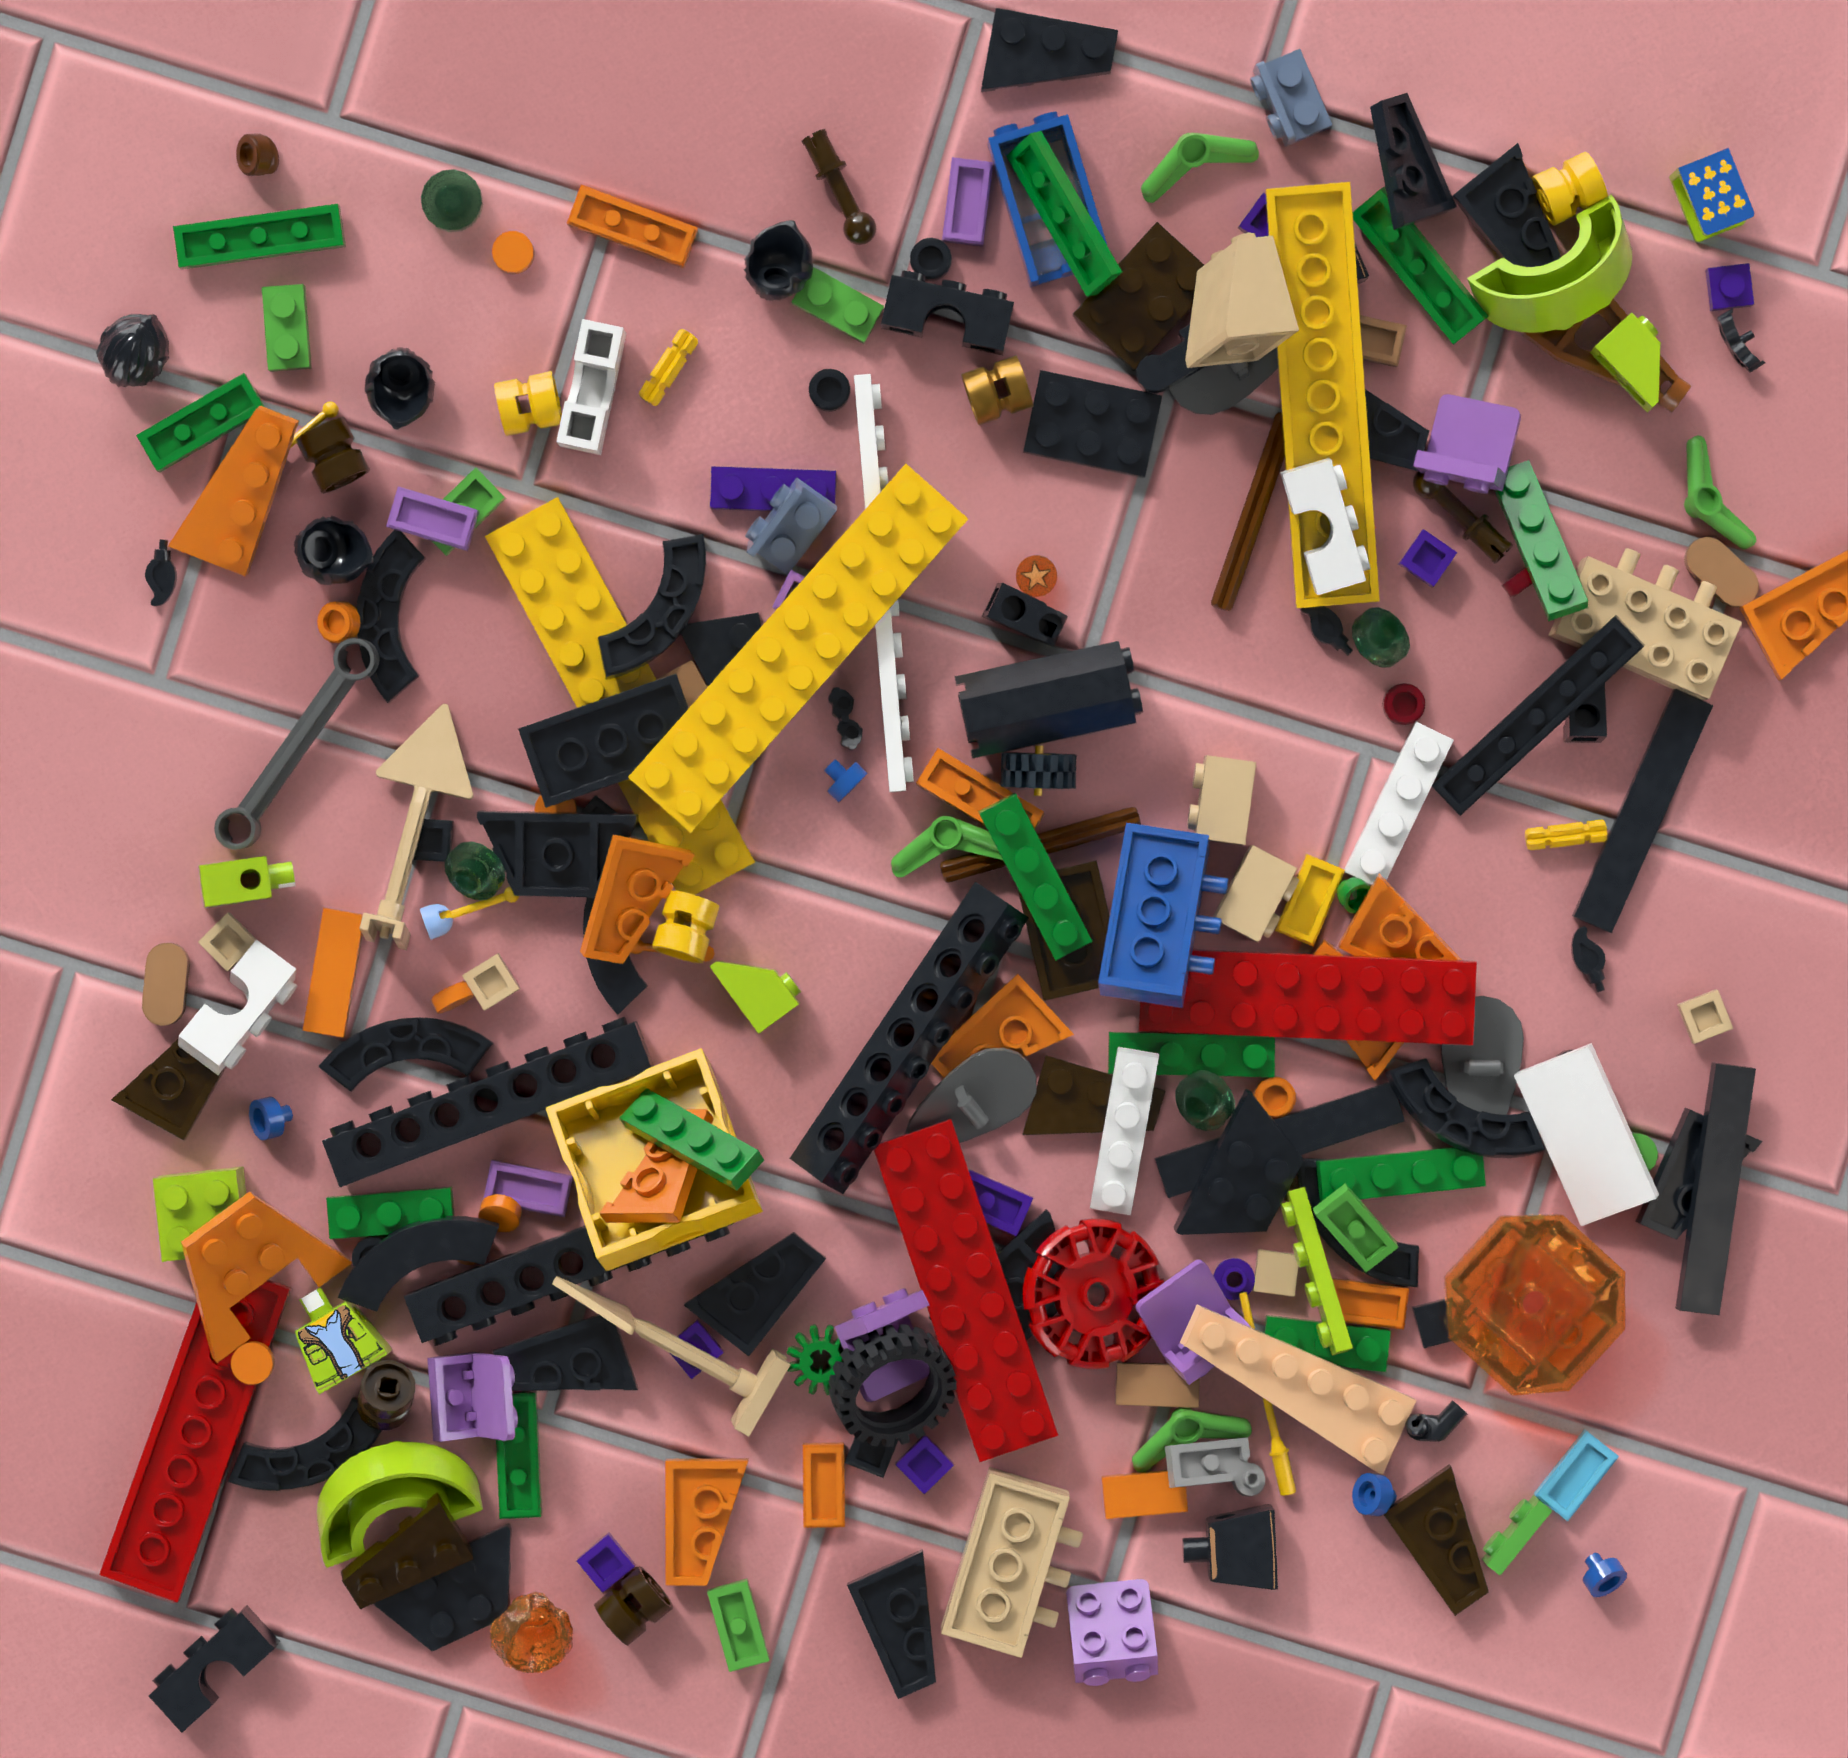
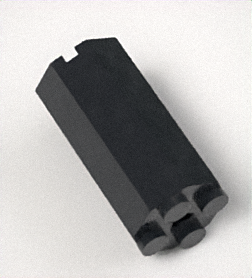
[955,641,1143,759]

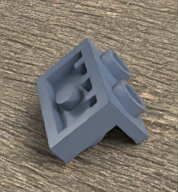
[1250,49,1332,147]
[745,478,837,575]

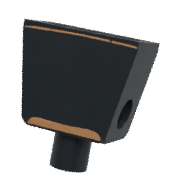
[1182,1504,1278,1590]

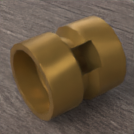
[961,355,1034,425]

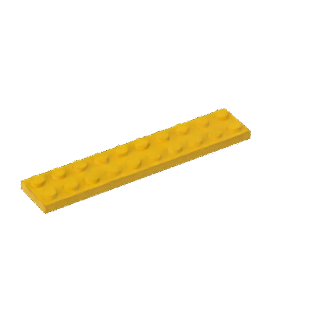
[1265,182,1380,608]
[628,464,968,833]
[485,497,756,895]

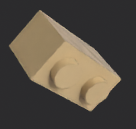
[1187,755,1256,845]
[1213,845,1299,942]

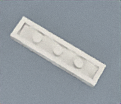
[1344,722,1454,885]
[1090,1047,1159,1215]

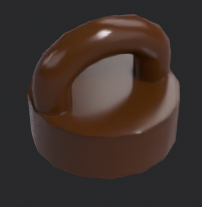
[236,134,279,176]

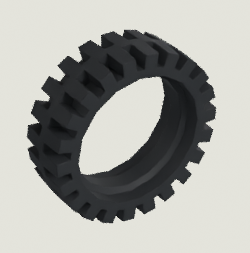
[829,1324,957,1447]

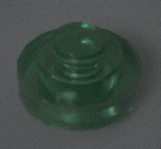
[421,169,483,232]
[1352,607,1410,668]
[445,841,505,900]
[1175,1070,1235,1131]

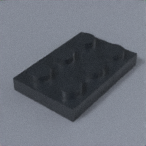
[1023,370,1162,478]

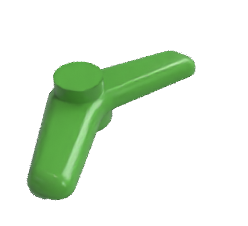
[1141,133,1259,203]
[1684,435,1756,549]
[891,816,1003,877]
[1132,1407,1252,1473]

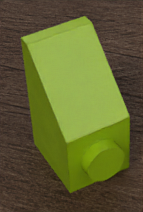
[1590,312,1661,413]
[709,961,801,1034]

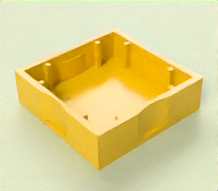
[546,1048,763,1272]

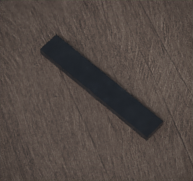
[1432,615,1645,816]
[1572,689,1713,933]
[1675,1062,1756,1315]
[1155,1082,1405,1198]

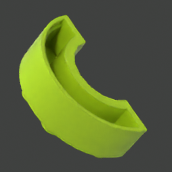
[1467,195,1632,333]
[317,1441,483,1568]

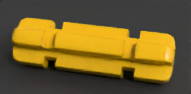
[639,329,698,406]
[1525,819,1608,850]

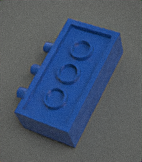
[1098,823,1229,1008]

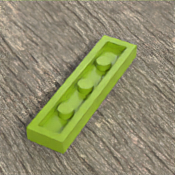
[1281,1187,1353,1355]

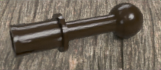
[801,129,876,245]
[1413,471,1513,564]

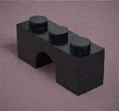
[881,271,1014,356]
[149,1605,281,1733]

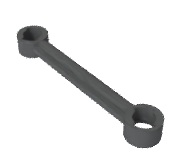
[214,638,379,850]

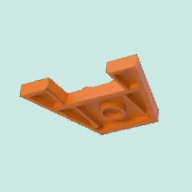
[181,1191,352,1363]

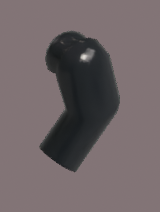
[1406,1400,1468,1442]

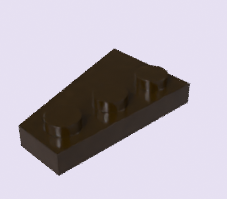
[111,1039,227,1140]
[1022,1055,1165,1135]
[1384,1464,1489,1616]
[341,1492,474,1609]

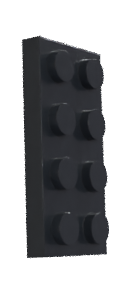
[518,674,689,808]

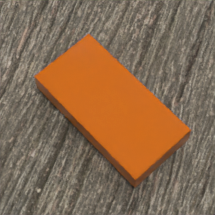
[1332,1278,1409,1330]
[802,1443,845,1528]
[1101,1470,1188,1519]

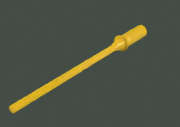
[1239,1292,1296,1496]

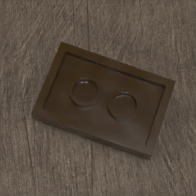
[1072,222,1204,371]
[1017,860,1110,1001]

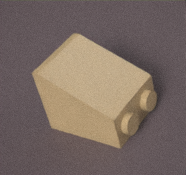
[1185,233,1299,368]

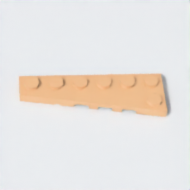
[1180,1304,1416,1475]

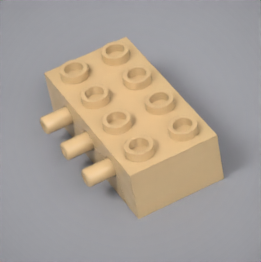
[1548,548,1742,700]
[941,1467,1083,1658]

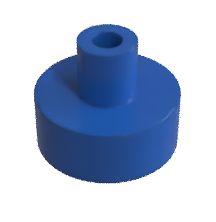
[824,759,868,803]
[249,1096,293,1141]
[1352,1473,1397,1516]
[1583,1553,1627,1597]

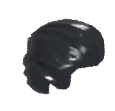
[744,220,813,301]
[96,314,170,387]
[365,347,435,430]
[294,516,374,585]

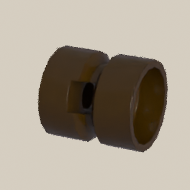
[296,417,370,494]
[357,1360,415,1431]
[594,1566,673,1646]

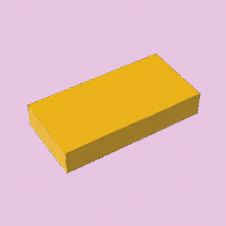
[1274,854,1345,947]

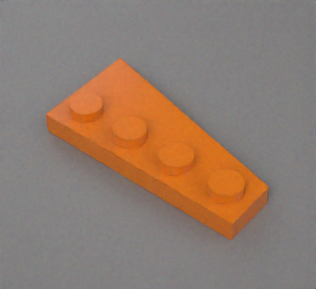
[168,406,299,576]
[1739,550,1848,680]

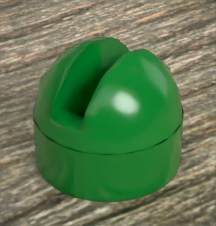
[1337,877,1371,914]

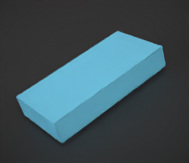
[1533,1429,1619,1521]

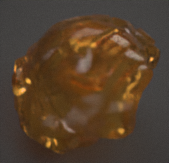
[489,1592,573,1673]

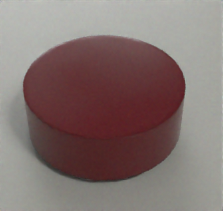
[1501,567,1533,597]
[1382,683,1425,725]

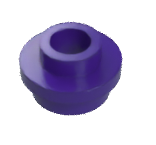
[1213,1258,1255,1300]

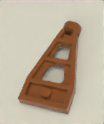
[1522,298,1691,413]

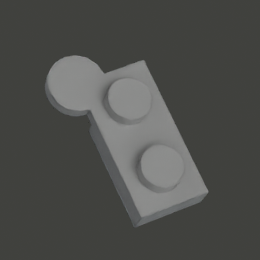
[1165,1437,1265,1496]

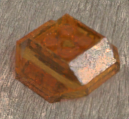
[1444,1214,1625,1396]

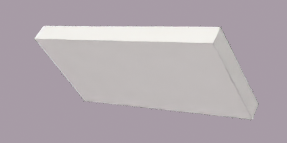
[1514,1043,1659,1226]

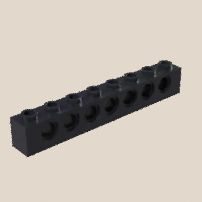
[789,882,1029,1194]
[322,1017,654,1187]
[404,1223,734,1346]

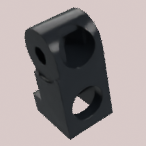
[1136,324,1206,394]
[982,583,1068,647]
[1563,683,1607,743]

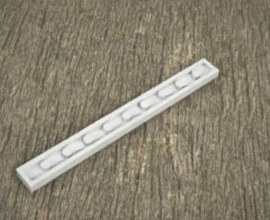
[854,374,914,792]

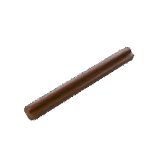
[1211,412,1285,611]
[940,807,1141,883]

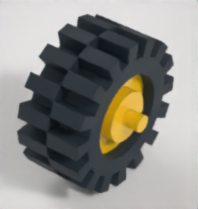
[1001,745,1077,796]

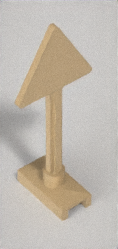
[359,704,473,951]
[552,1276,791,1436]

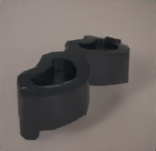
[1717,309,1766,372]
[828,687,863,750]

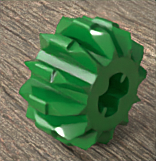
[787,1324,844,1395]

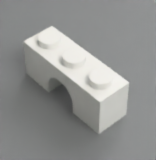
[556,319,627,455]
[1280,458,1370,595]
[178,939,297,1075]

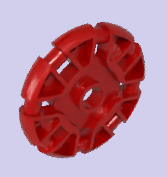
[1023,1218,1165,1369]

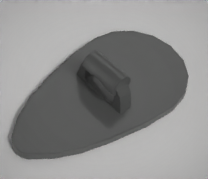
[1169,342,1278,415]
[1441,996,1524,1115]
[905,1048,1036,1143]

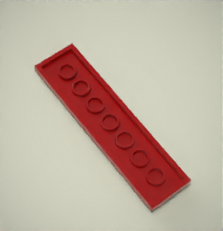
[1139,949,1477,1045]
[874,1119,1059,1462]
[99,1280,291,1603]

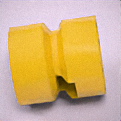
[1531,151,1608,226]
[494,371,562,436]
[652,891,720,963]

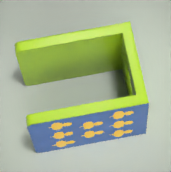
[1669,148,1755,243]

